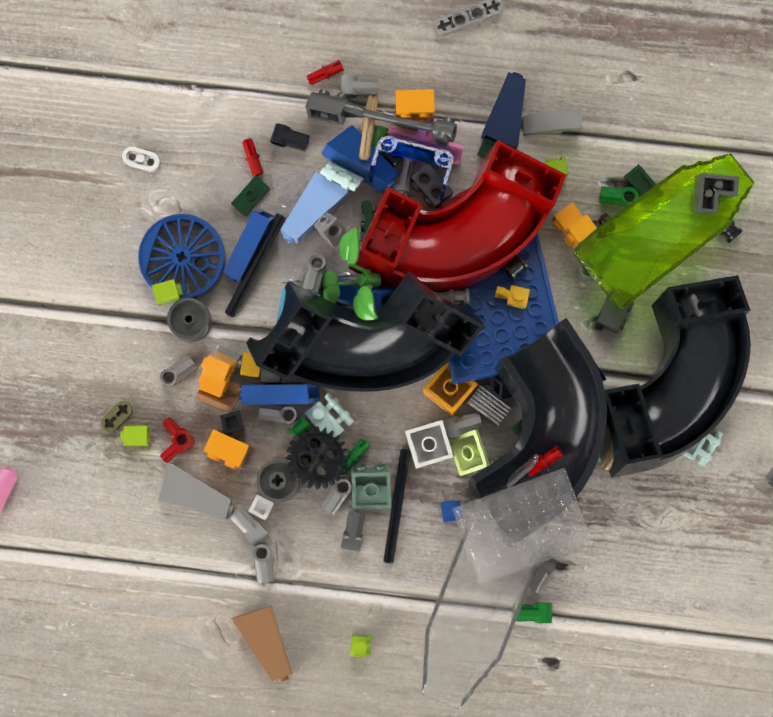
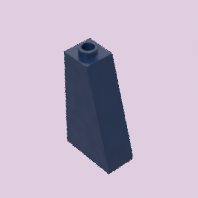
[481,72,526,149]

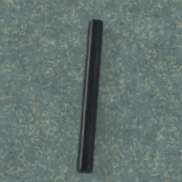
[225,213,286,318]
[383,449,411,564]

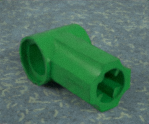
[599,186,638,208]
[514,602,552,623]

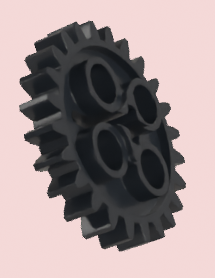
[285,426,349,490]

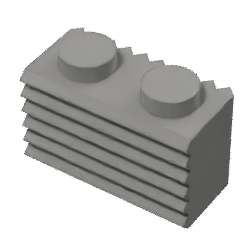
[467,384,512,427]

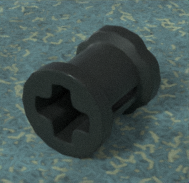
[503,255,529,280]

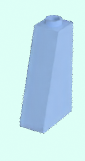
[281,172,350,244]

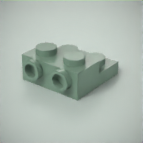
[351,463,391,510]

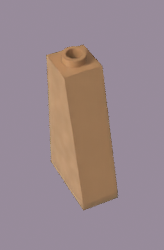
[233,605,292,682]

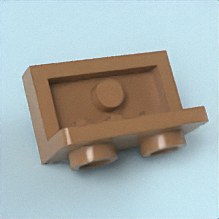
[196,380,241,413]

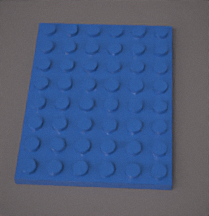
[448,233,559,385]

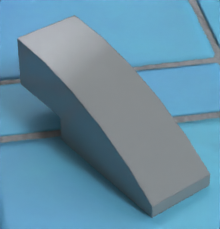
[522,109,582,135]

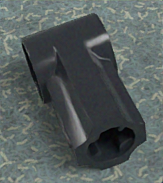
[270,123,310,152]

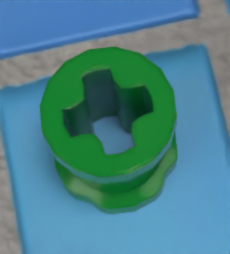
[288,416,314,436]

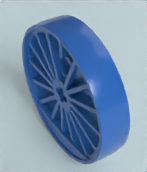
[138,214,226,299]

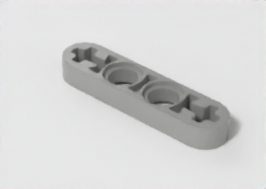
[434,0,503,37]

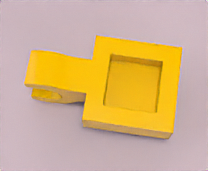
[495,285,530,309]

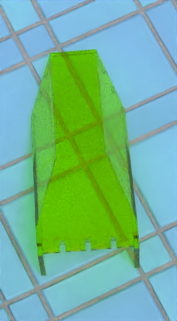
[574,153,755,310]

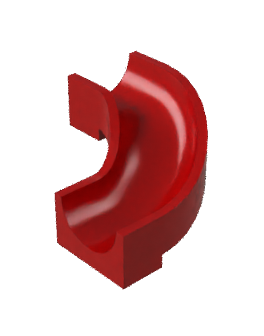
[348,140,566,292]

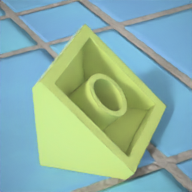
[448,429,490,476]

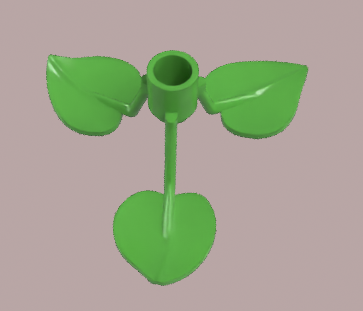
[321,228,381,320]

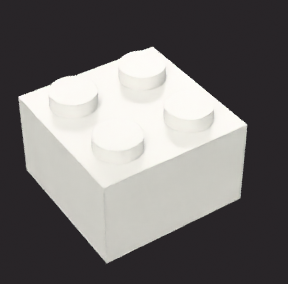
[405,420,453,469]

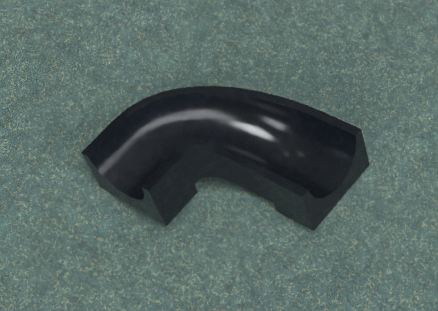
[246,271,484,392]
[605,275,751,478]
[467,318,607,547]

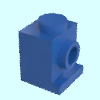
[441,500,462,522]

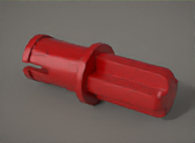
[307,60,344,85]
[242,138,264,177]
[526,446,564,476]

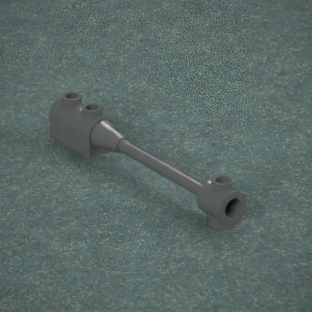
[305,89,457,147]

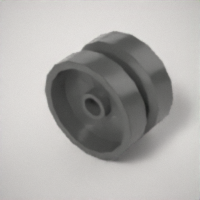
[167,298,212,342]
[256,459,301,502]

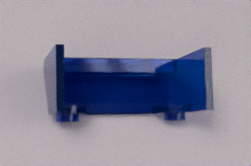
[369,133,455,201]

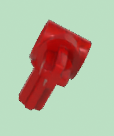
[160,417,195,463]

